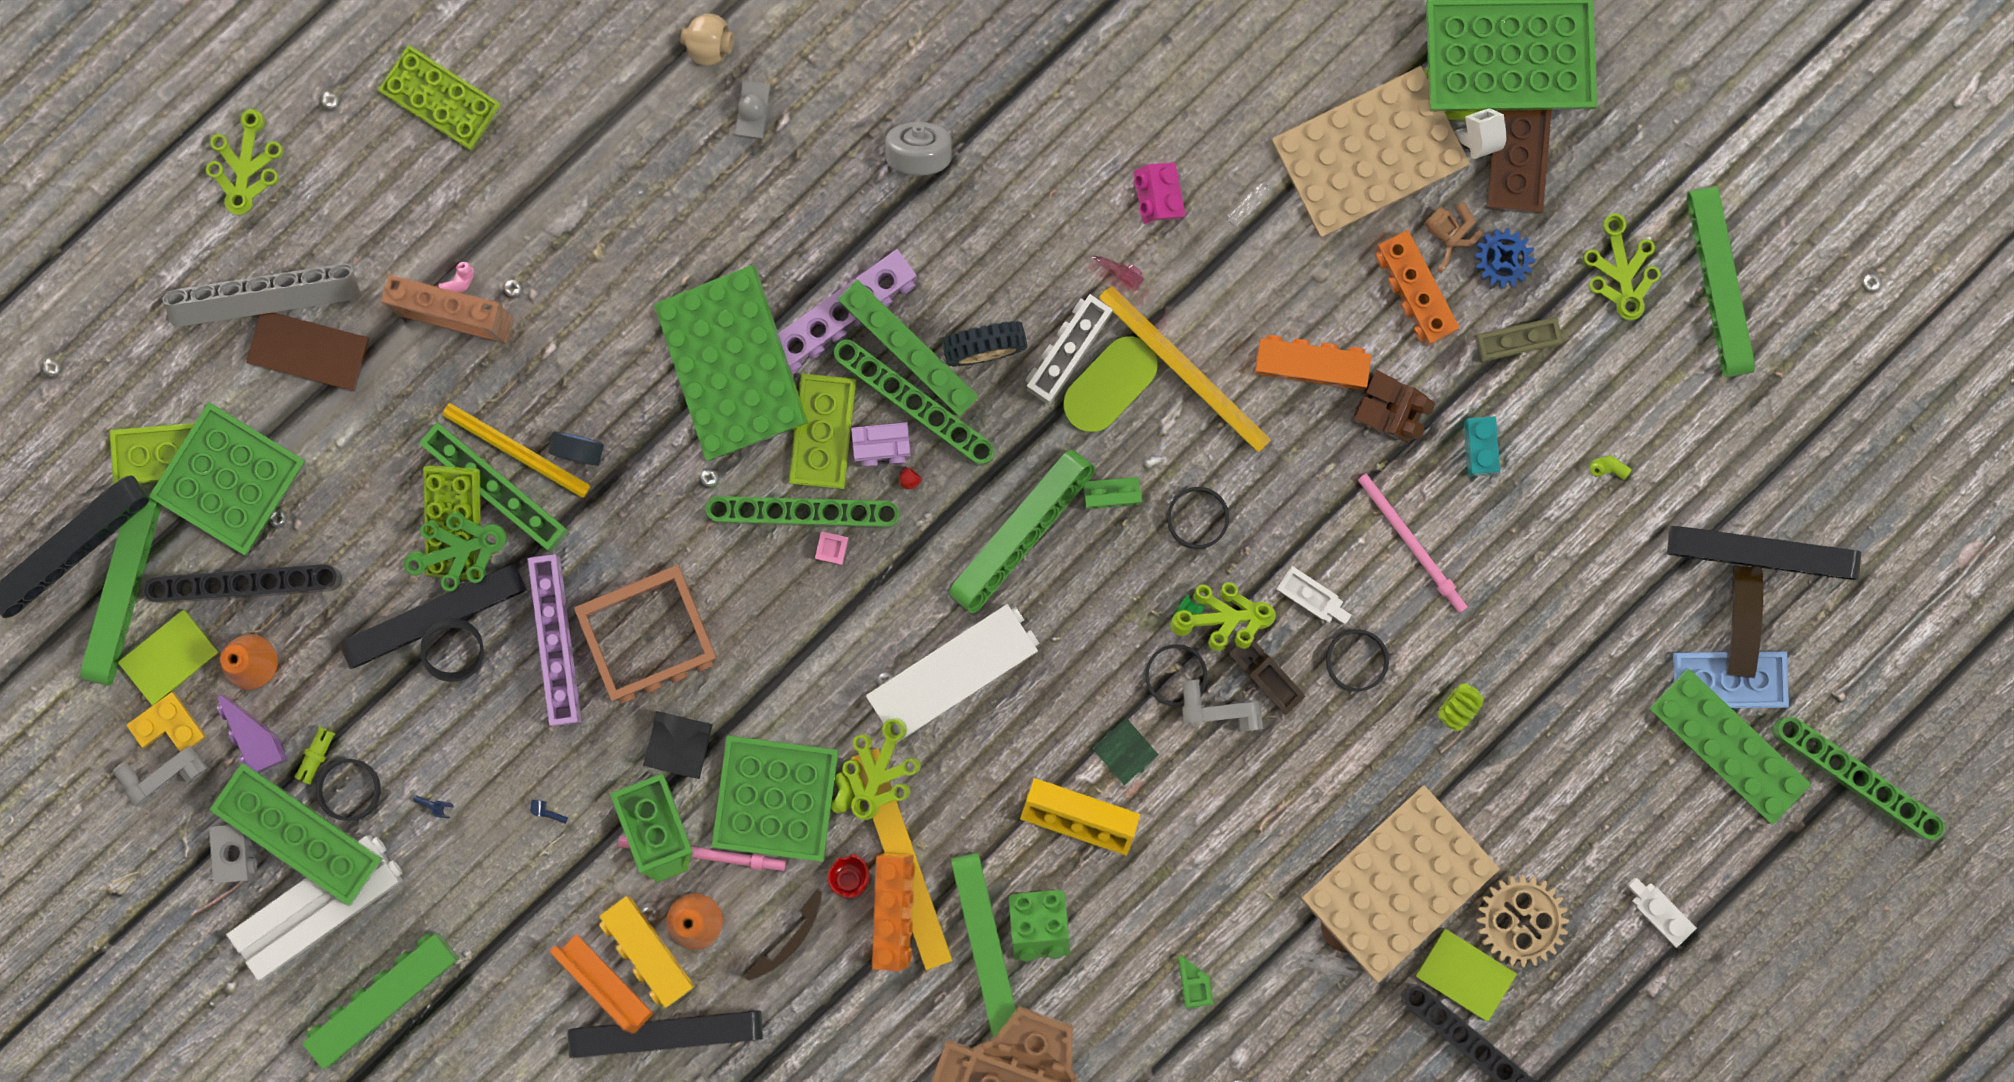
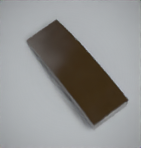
[1224,637,1306,715]

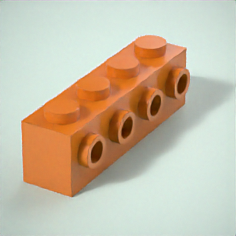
[1374,230,1460,347]
[1254,335,1372,391]
[872,852,915,971]

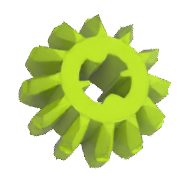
[1438,683,1484,731]

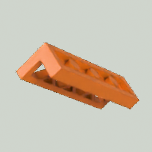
[549,934,654,1034]

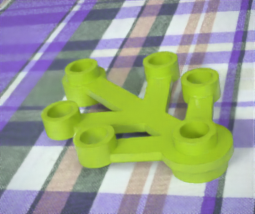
[206,109,284,216]
[1582,213,1661,321]
[1170,582,1276,651]
[842,718,921,820]

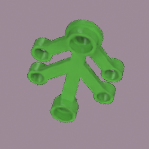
[404,512,507,591]

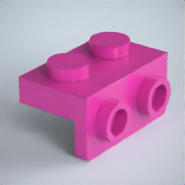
[1134,162,1186,224]

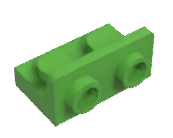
[1083,477,1142,510]

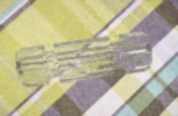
[1225,181,1272,227]

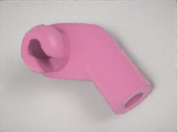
[439,262,474,293]

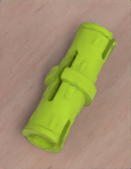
[294,726,335,785]

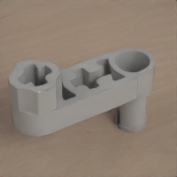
[1181,680,1263,732]
[112,746,208,807]

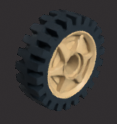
[942,321,1027,367]

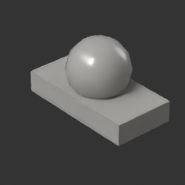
[735,80,771,140]

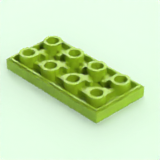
[378,45,502,151]
[423,465,481,580]

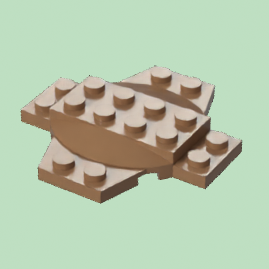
[932,1006,1079,1082]

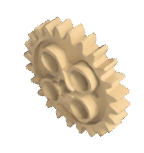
[1476,875,1569,967]

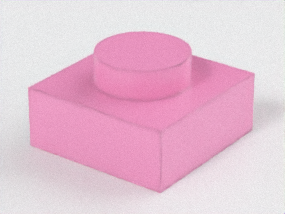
[815,531,849,565]

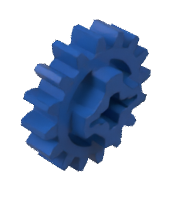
[1474,228,1536,289]

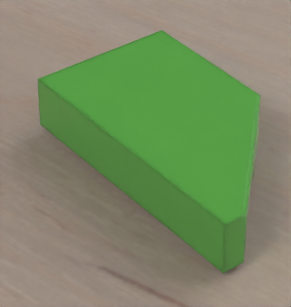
[1178,956,1213,1009]

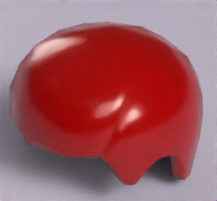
[827,854,871,899]

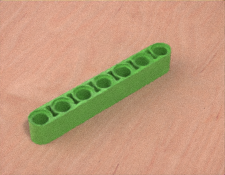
[1687,186,1755,378]
[834,340,994,466]
[949,449,1095,613]
[706,496,900,528]
[80,498,161,686]
[1772,717,1945,840]
[951,852,1016,1038]

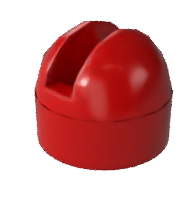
[899,466,923,490]

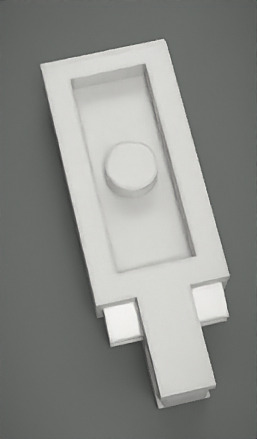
[1276,566,1352,626]
[1626,878,1696,948]

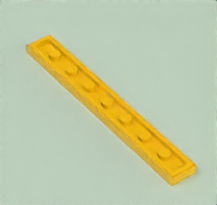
[1099,286,1271,452]
[851,748,953,970]

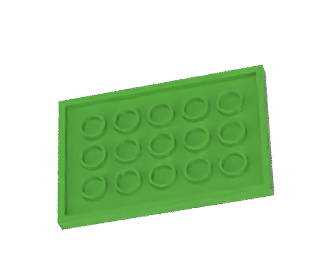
[1426,0,1597,111]
[654,265,808,461]

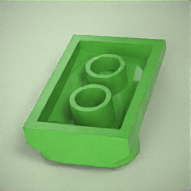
[610,773,693,882]

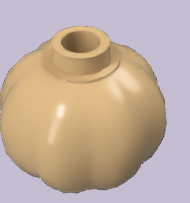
[681,14,734,66]

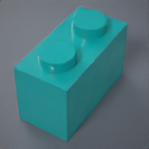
[1463,416,1500,477]

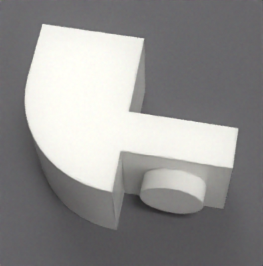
[1455,108,1506,159]

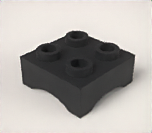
[643,711,713,779]

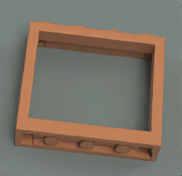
[381,274,514,344]
[574,565,718,705]

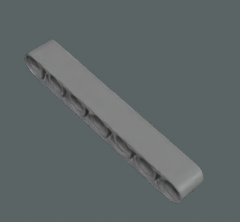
[163,264,360,326]

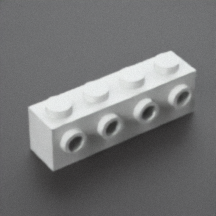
[1025,294,1113,406]

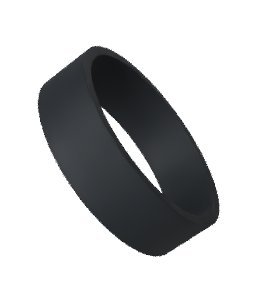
[1167,487,1229,549]
[421,618,484,682]
[1326,630,1389,692]
[1145,644,1208,706]
[316,759,381,821]

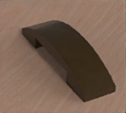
[1726,565,1763,678]
[745,888,823,981]

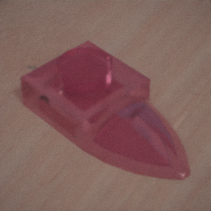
[1092,256,1144,292]

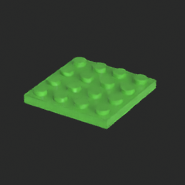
[149,402,306,556]
[712,735,839,862]

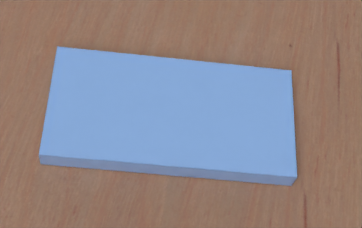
[1673,651,1789,708]

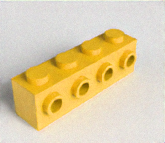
[1020,778,1141,856]
[599,895,695,1008]

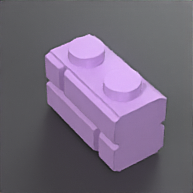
[852,422,911,468]

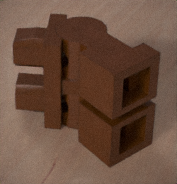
[1351,370,1435,443]

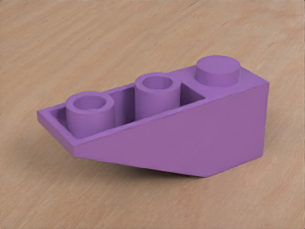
[217,696,288,773]

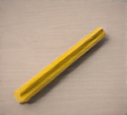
[442,403,590,498]

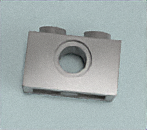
[209,825,257,884]

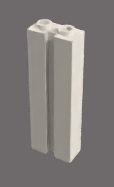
[866,604,1039,743]
[226,835,403,981]

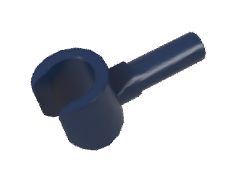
[413,795,454,819]
[530,800,568,824]

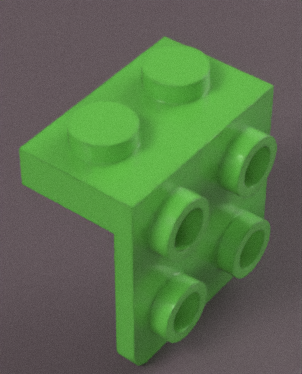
[1009,890,1070,961]

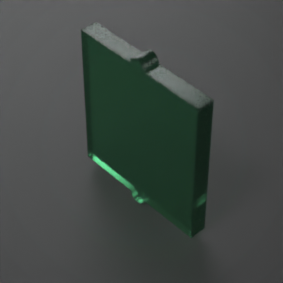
[1092,718,1159,785]

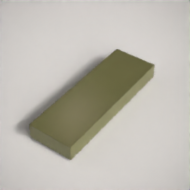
[1475,317,1564,363]

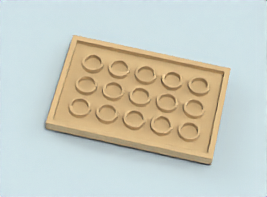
[1271,66,1470,239]
[1300,785,1500,983]

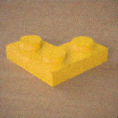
[126,692,207,752]

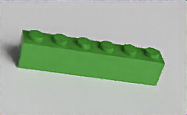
[836,279,979,417]
[419,422,570,553]
[302,933,460,1070]

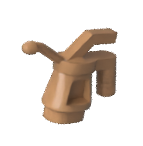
[1424,202,1484,273]

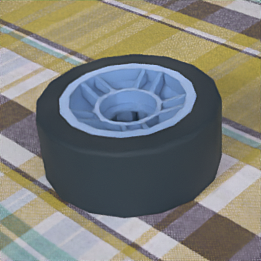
[548,431,604,466]

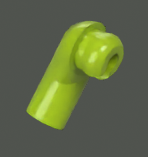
[1589,455,1632,480]
[831,772,855,814]

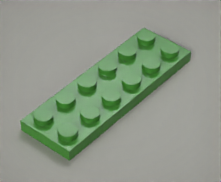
[1649,668,1812,825]
[210,763,383,906]

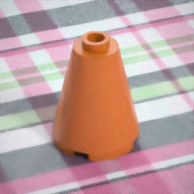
[220,634,278,690]
[667,893,723,950]

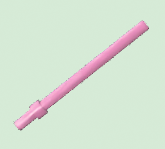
[1358,473,1468,613]
[618,836,786,871]

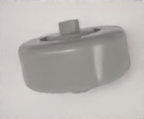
[885,122,952,175]

